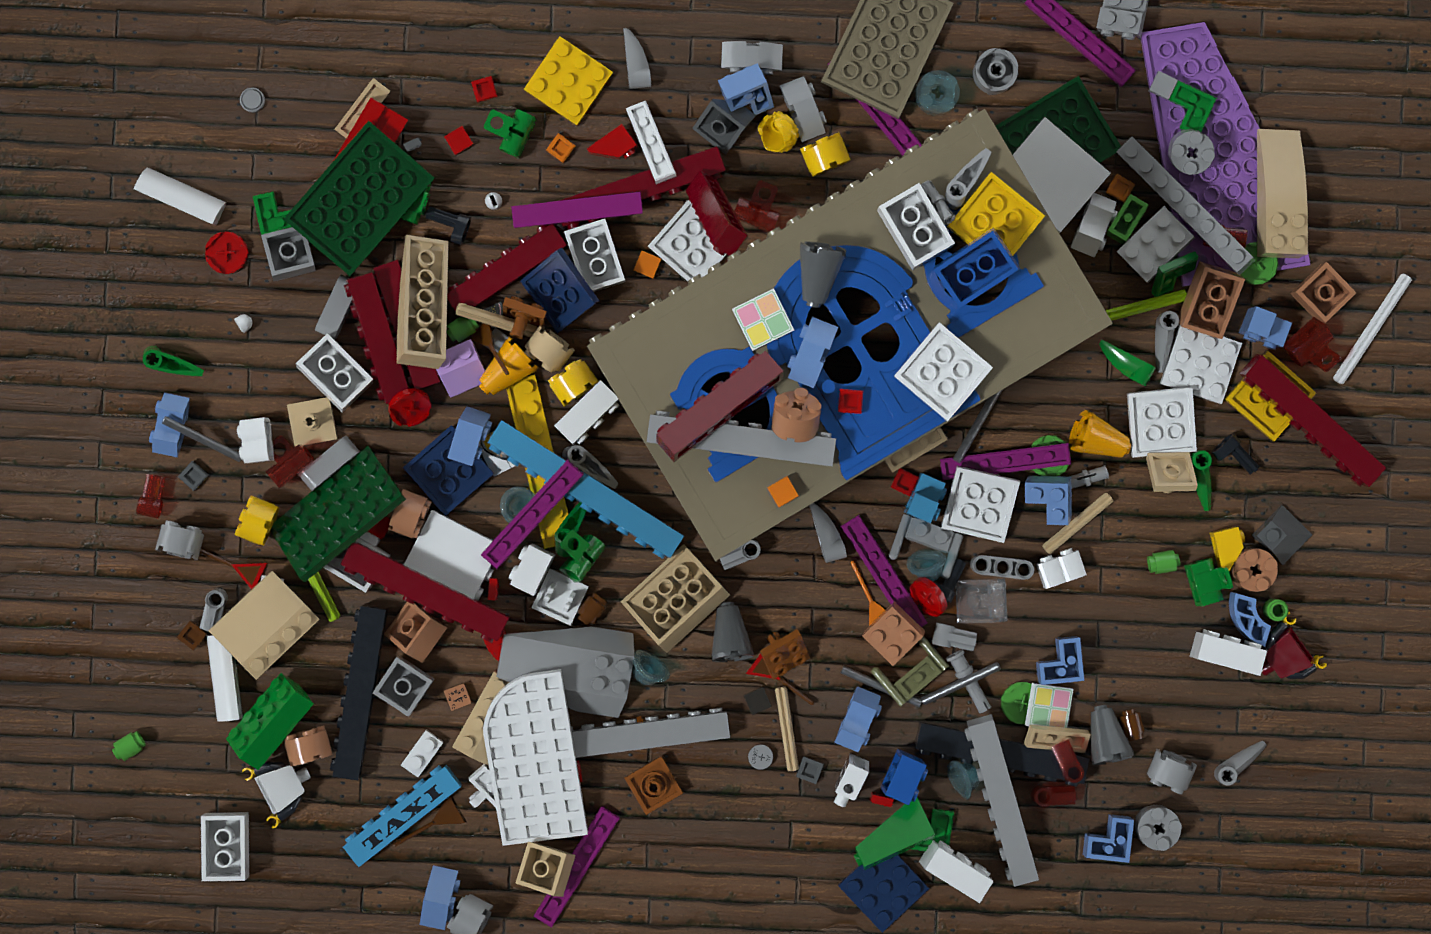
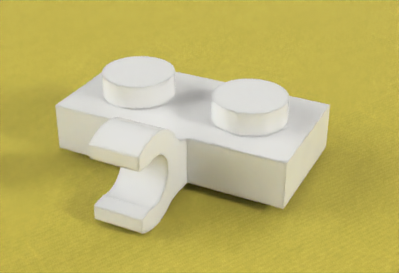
[468,764,496,808]

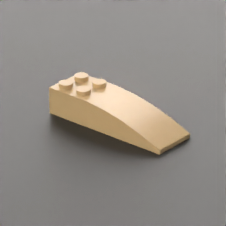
[1257,129,1308,259]
[397,235,448,369]

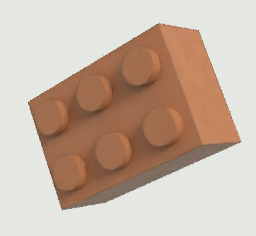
[1178,261,1245,339]

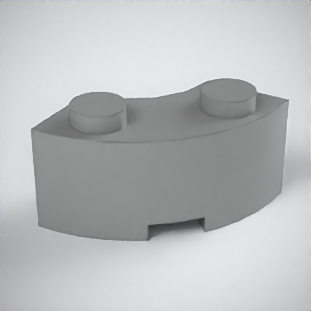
[721,41,783,75]
[780,76,827,142]

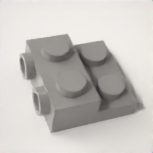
[1096,0,1149,40]

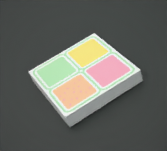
[732,289,794,351]
[1025,683,1073,728]

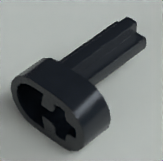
[426,207,472,245]
[1211,433,1260,475]
[934,559,966,603]

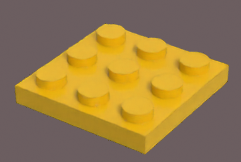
[524,36,613,126]
[947,172,1045,256]
[1225,351,1316,441]

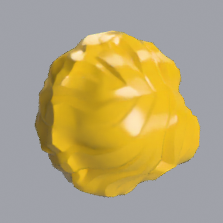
[758,111,799,153]

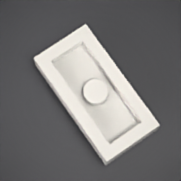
[401,729,443,777]

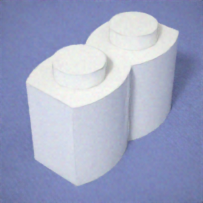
[237,417,274,464]
[1036,548,1087,589]

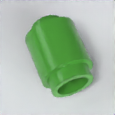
[446,316,479,343]
[1147,550,1180,574]
[1263,599,1289,621]
[112,731,146,761]

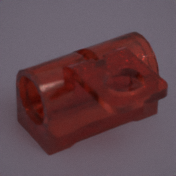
[734,180,780,233]
[1283,317,1341,372]
[266,436,315,488]

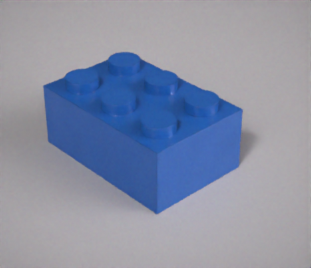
[933,227,1019,309]
[880,748,928,805]

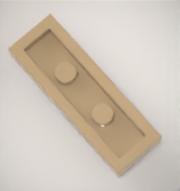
[334,78,390,138]
[885,427,948,473]
[1024,724,1091,753]

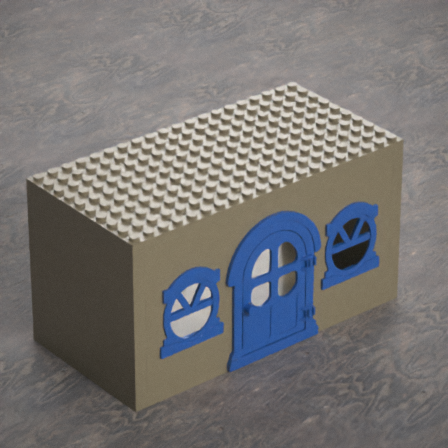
[587,109,1113,561]

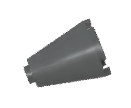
[800,241,847,307]
[711,602,754,662]
[1091,705,1134,766]

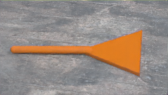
[851,561,885,626]

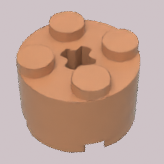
[772,388,821,443]
[388,489,432,539]
[1230,548,1278,592]
[284,725,333,766]

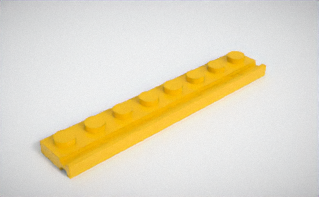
[506,375,575,549]

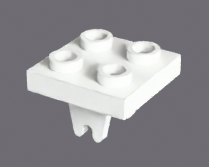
[531,569,589,626]

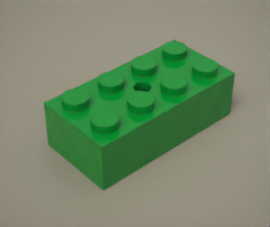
[226,673,314,770]

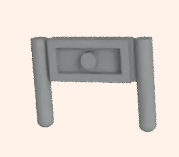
[889,514,963,579]

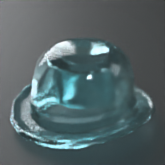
[500,487,535,523]
[906,549,947,581]
[632,650,670,685]
[947,761,980,799]

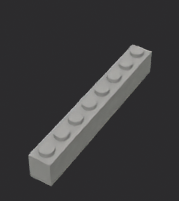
[1117,137,1255,276]
[647,411,836,467]
[571,707,730,758]
[964,714,1039,887]

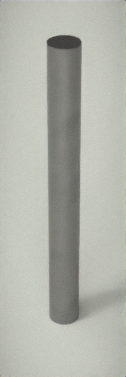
[953,390,1002,463]
[162,416,241,462]
[921,662,1001,705]
[841,666,922,707]

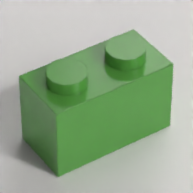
[1106,194,1149,245]

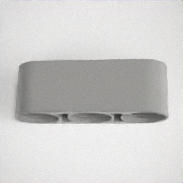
[315,274,353,340]
[298,435,360,491]
[970,555,1034,580]

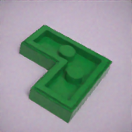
[1168,80,1217,132]
[253,192,292,235]
[1151,251,1199,297]
[912,808,954,851]

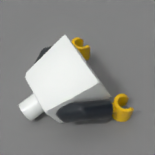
[242,761,311,828]

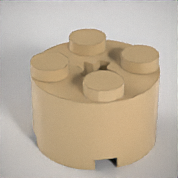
[524,325,575,373]

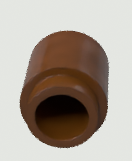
[577,592,608,625]
[1119,708,1145,741]

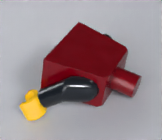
[1262,612,1327,679]

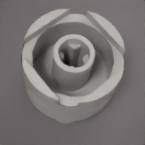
[973,48,1018,95]
[1168,129,1215,175]
[155,520,204,560]
[1147,749,1197,794]
[1134,805,1182,851]
[447,894,494,934]

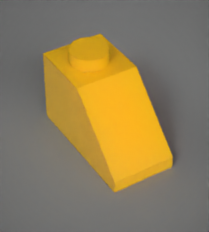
[1210,527,1245,575]

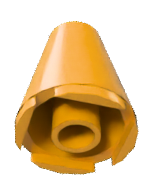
[479,336,539,395]
[1069,410,1131,457]

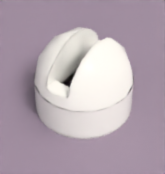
[485,192,502,210]
[234,314,252,333]

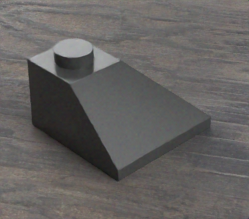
[692,99,756,155]
[1252,505,1312,565]

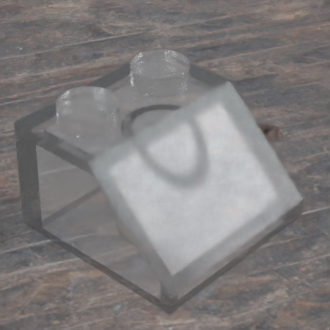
[956,578,1007,623]

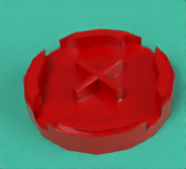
[205,232,249,275]
[388,388,432,427]
[910,577,947,617]

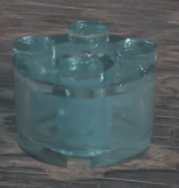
[915,70,960,116]

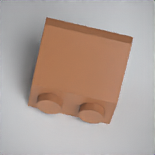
[384,602,447,663]

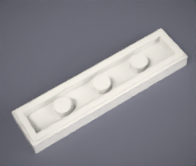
[626,101,676,184]

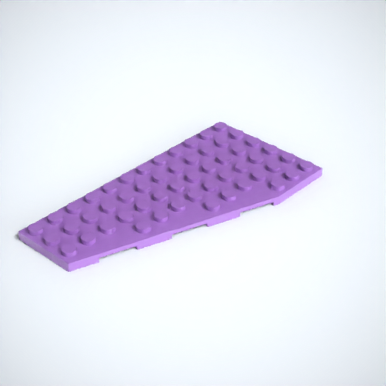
[1141,22,1310,287]

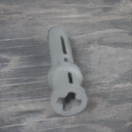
[946,649,991,713]

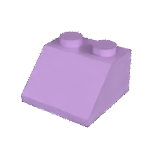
[436,339,485,398]

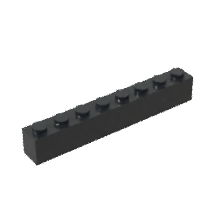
[330,605,388,781]
[914,721,1089,786]

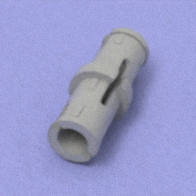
[921,180,955,225]
[1069,465,1109,489]

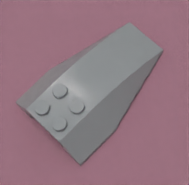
[496,626,634,718]

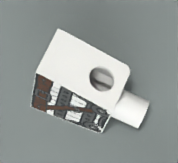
[834,753,869,807]

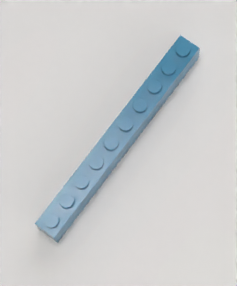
[487,420,684,559]

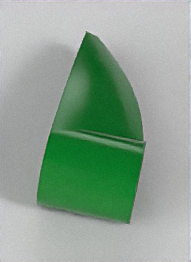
[1099,339,1156,387]
[143,346,204,376]
[1190,451,1212,511]
[554,502,586,557]

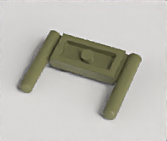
[871,636,949,707]

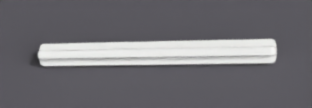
[1333,274,1412,384]

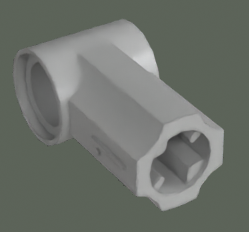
[720,539,761,570]
[200,588,228,631]
[932,623,977,651]

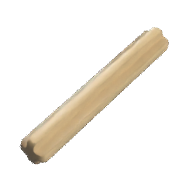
[456,303,538,338]
[1042,493,1113,554]
[775,686,799,771]

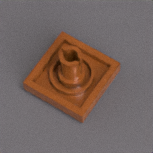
[503,296,547,339]
[760,629,810,680]
[624,756,683,815]

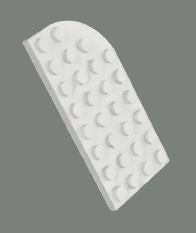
[483,669,588,846]

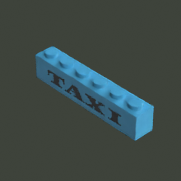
[343,765,462,867]

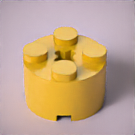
[800,133,851,177]
[548,359,599,407]
[234,495,279,546]

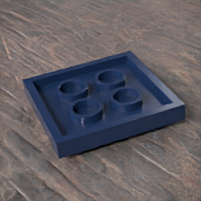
[520,248,600,334]
[403,425,494,516]
[838,855,929,933]

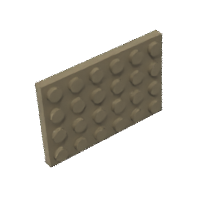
[821,0,954,119]

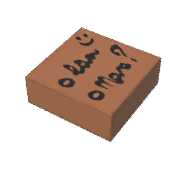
[444,683,472,711]

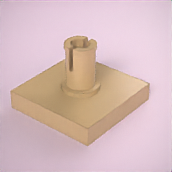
[287,397,338,447]
[1146,452,1198,493]

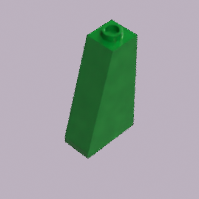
[854,798,935,870]

